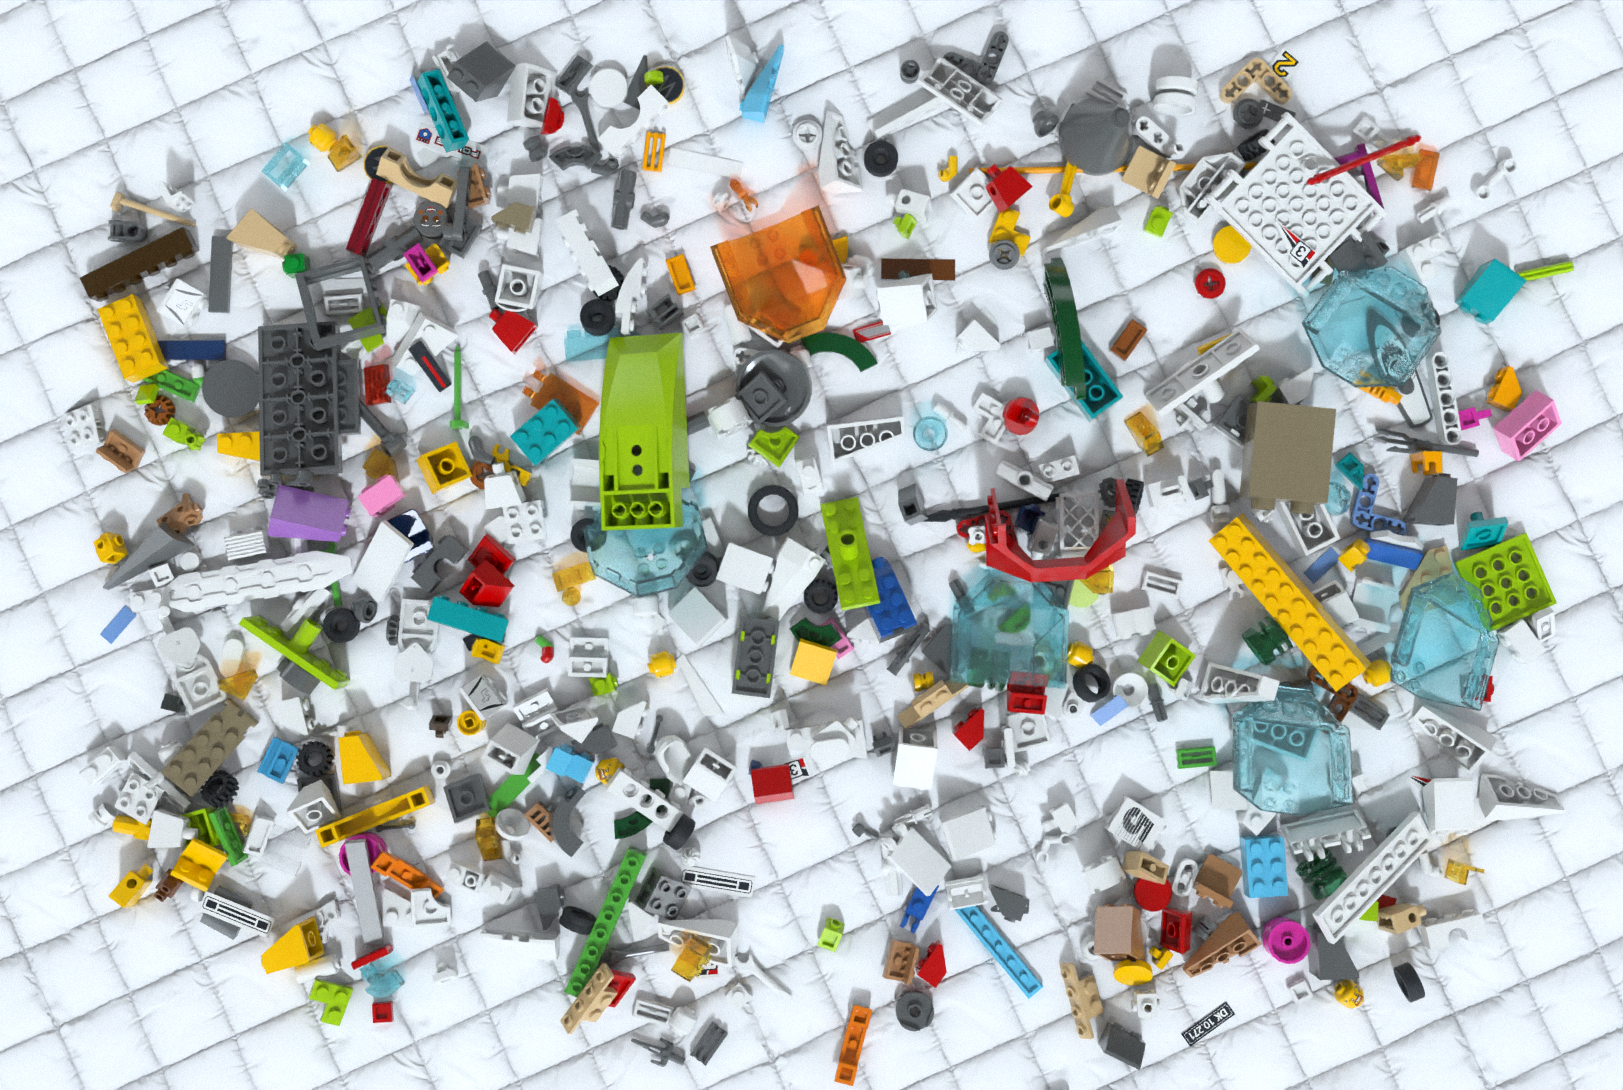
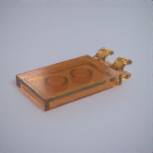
[522,370,600,436]

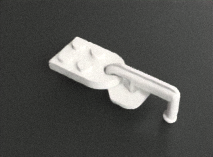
[394,599,439,710]
[157,605,227,716]

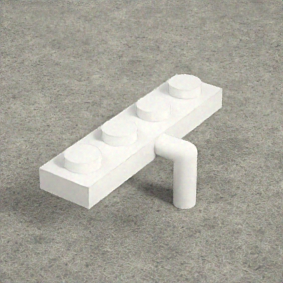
[126,751,190,815]

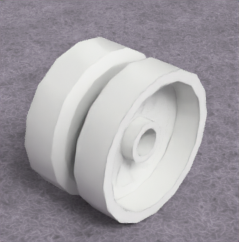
[1153,76,1199,115]

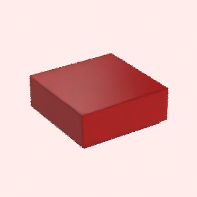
[372,1001,394,1023]

